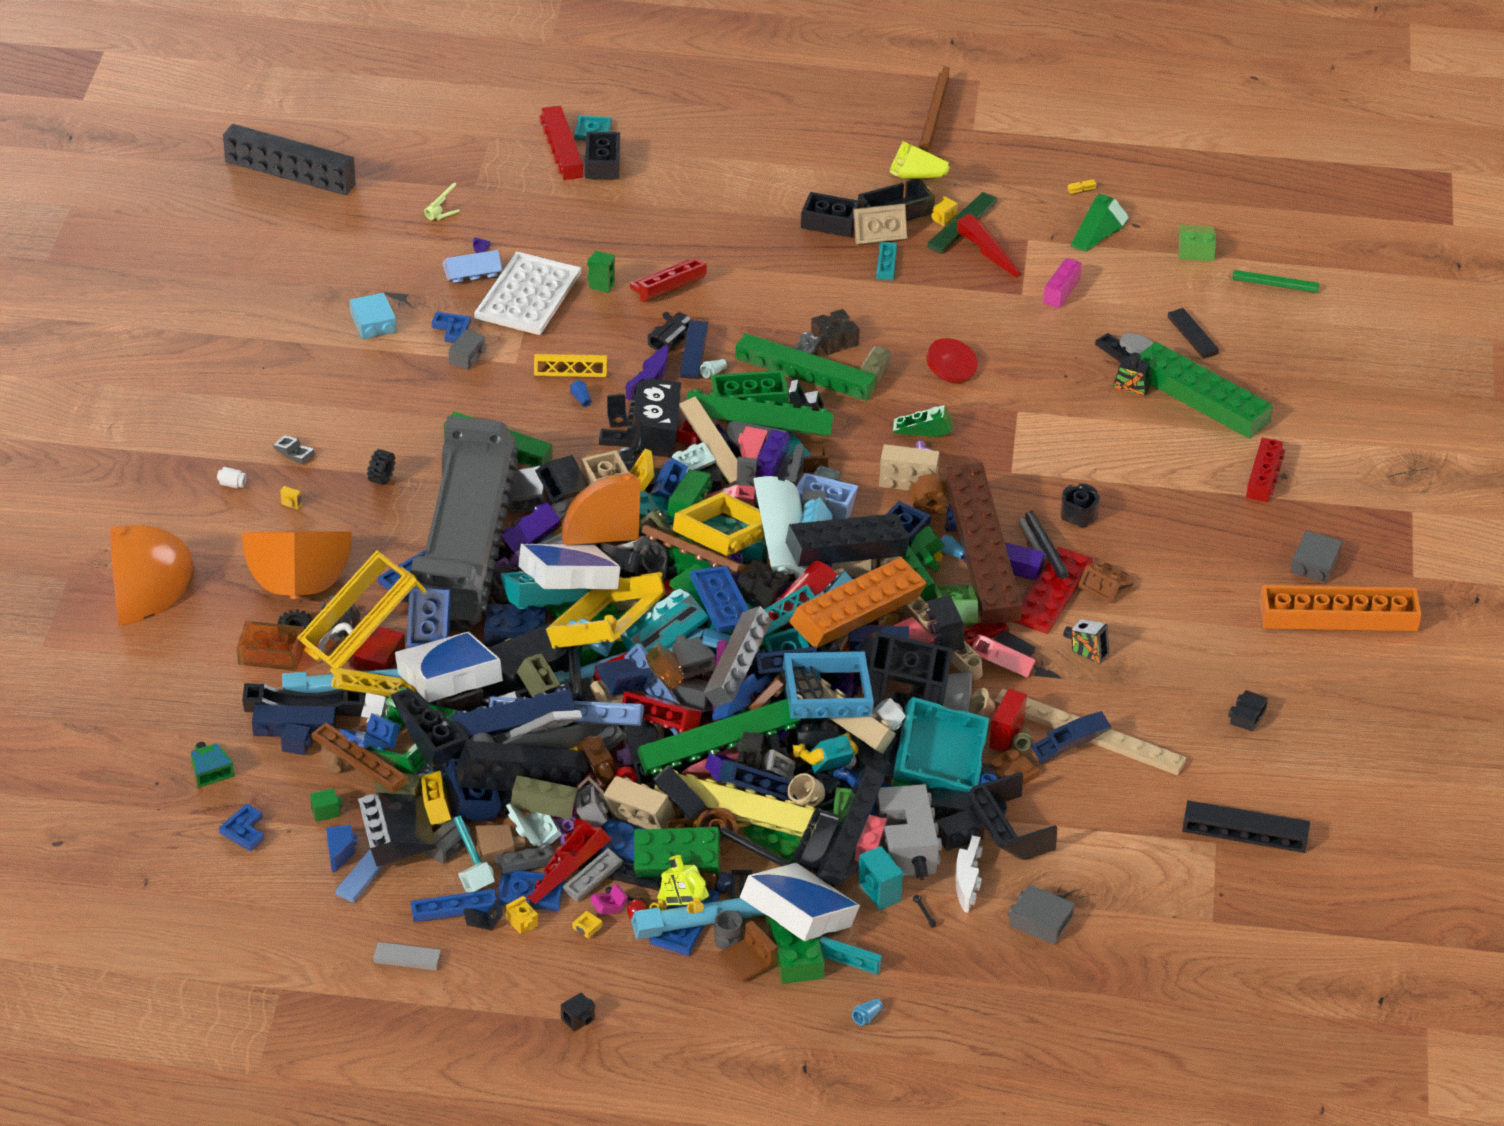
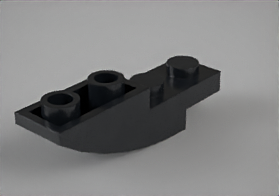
[624,719,657,790]

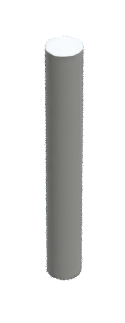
[1018,518,1047,560]

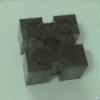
[811,309,860,355]
[736,560,789,609]

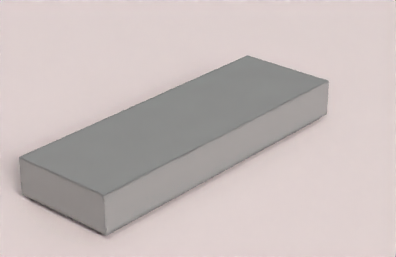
[563,848,623,903]
[373,942,441,971]

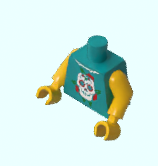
[793,731,858,773]

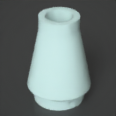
[700,359,727,379]

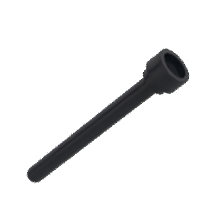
[719,827,812,872]

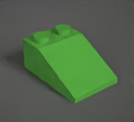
[1178,224,1216,261]
[934,585,978,626]

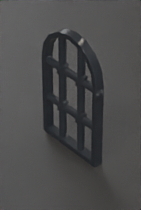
[780,666,824,699]

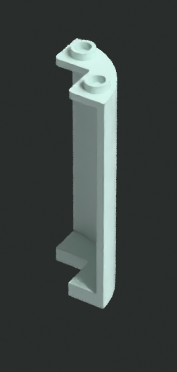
[753,476,809,579]

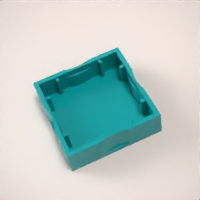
[893,697,989,792]

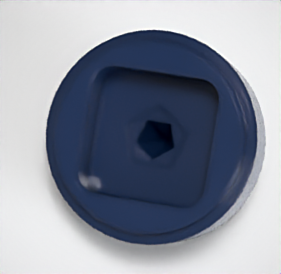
[716,872,732,894]

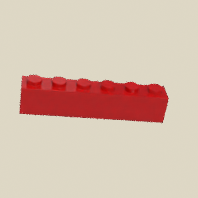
[539,105,583,180]

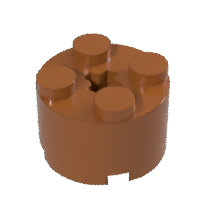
[909,474,950,515]
[696,808,738,857]

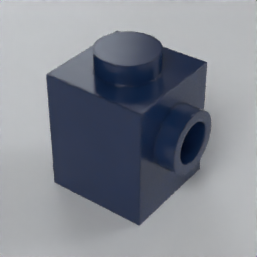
[281,723,313,755]

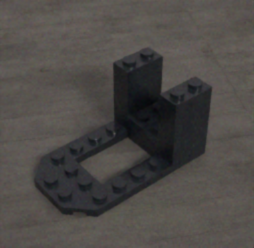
[853,631,953,779]

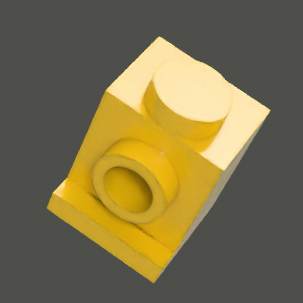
[931,196,958,226]
[506,896,538,934]

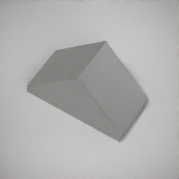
[761,750,795,780]

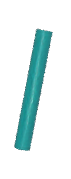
[454,816,482,865]

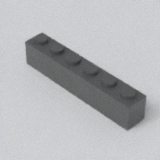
[704,606,772,707]

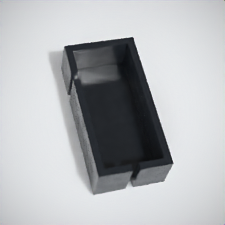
[858,179,935,221]

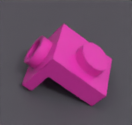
[590,884,628,914]

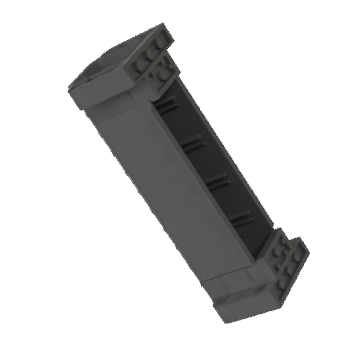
[411,416,518,632]

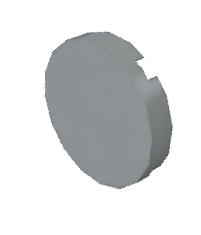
[1119,333,1153,354]

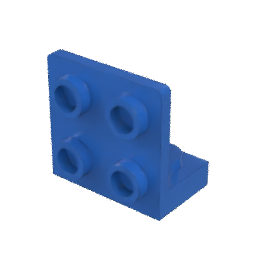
[339,713,400,750]

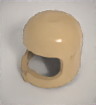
[788,773,825,807]

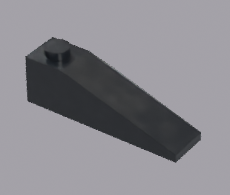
[391,688,469,767]

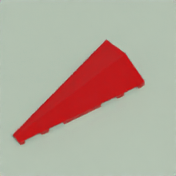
[957,214,1021,278]
[526,819,611,904]

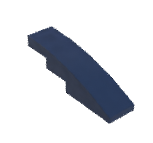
[680,320,708,380]

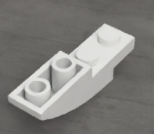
[955,836,983,913]

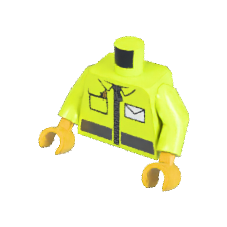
[649,855,709,914]

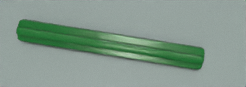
[1232,270,1319,293]

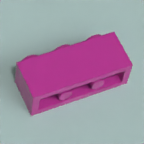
[1043,258,1082,308]

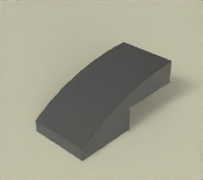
[273,435,316,465]

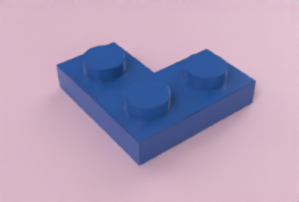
[431,312,471,343]
[219,803,264,852]

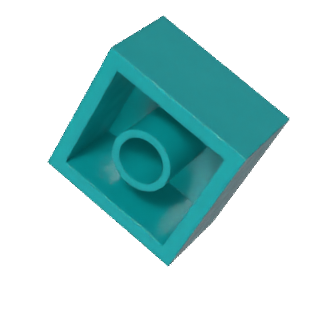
[858,846,904,911]

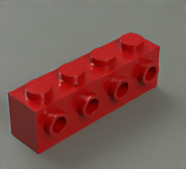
[1246,437,1286,502]
[622,691,702,733]

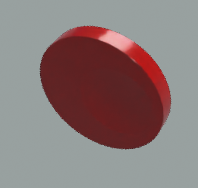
[926,338,978,383]

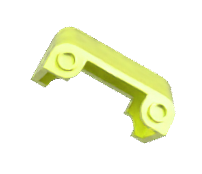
[890,141,950,179]

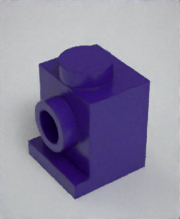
[704,753,735,782]

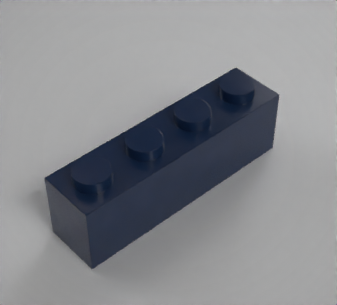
[252,705,336,737]
[717,761,798,804]

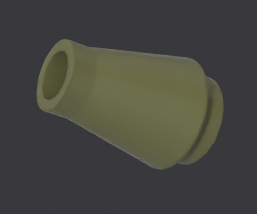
[1013,727,1033,751]

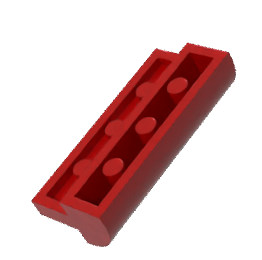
[630,258,707,302]
[768,561,838,630]

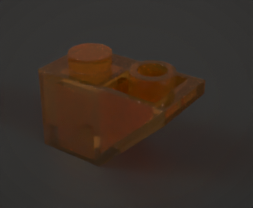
[645,643,684,691]

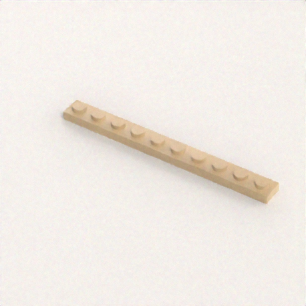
[994,689,1186,775]

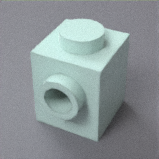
[458,862,495,893]

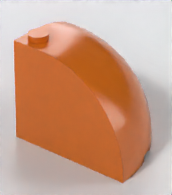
[562,473,641,545]
[110,525,193,625]
[242,531,352,599]

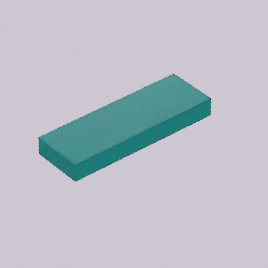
[876,242,897,280]
[819,936,882,975]

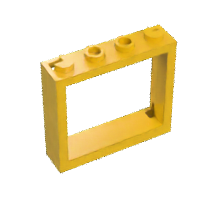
[673,492,765,556]

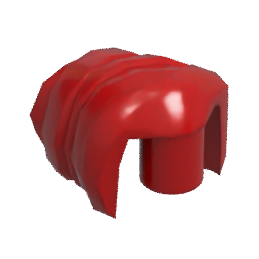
[627,899,649,920]

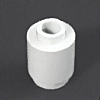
[217,467,246,489]

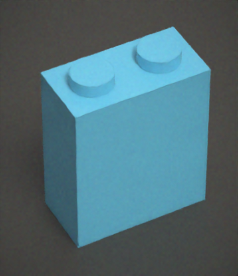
[349,293,397,339]

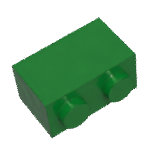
[587,250,615,293]

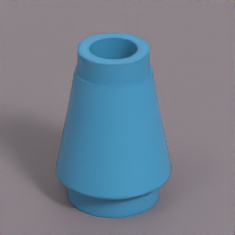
[940,534,964,560]
[852,998,883,1026]

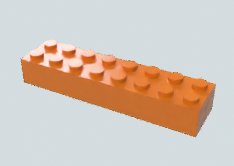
[789,557,927,649]
[1259,585,1421,631]

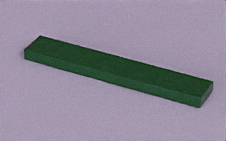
[927,192,997,254]

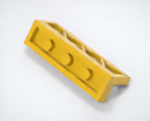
[534,354,607,378]
[331,668,415,697]

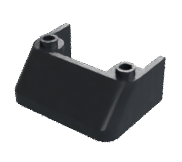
[969,772,1057,860]

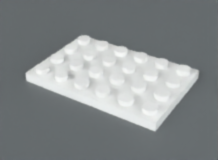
[474,251,581,335]

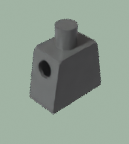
[672,635,715,680]

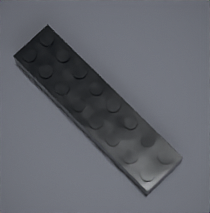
[223,124,356,196]

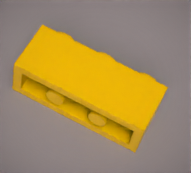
[421,771,451,825]

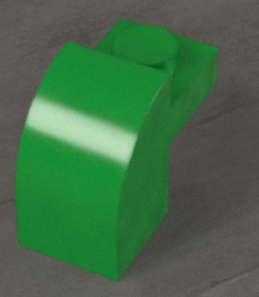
[911,525,945,572]

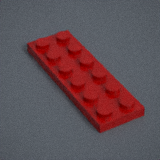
[1012,546,1093,634]

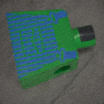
[190,742,235,788]

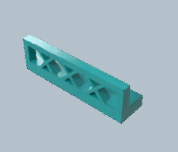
[764,585,821,637]

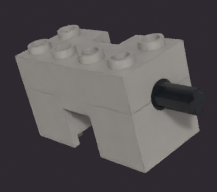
[875,784,942,880]

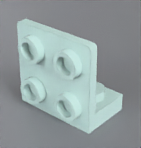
[672,442,716,475]
[507,803,562,847]

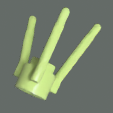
[424,183,460,221]

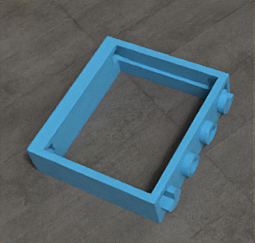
[783,652,874,719]

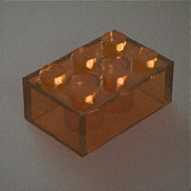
[237,620,305,671]

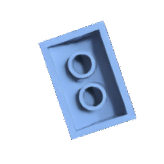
[442,250,502,283]
[796,473,858,520]

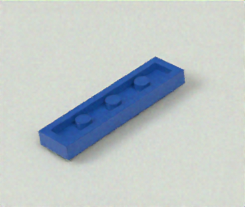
[410,889,497,922]

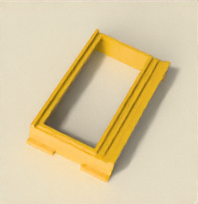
[297,550,427,675]
[546,572,666,649]

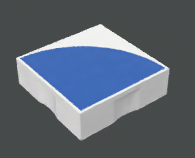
[519,544,620,589]
[395,631,503,702]
[740,863,860,941]

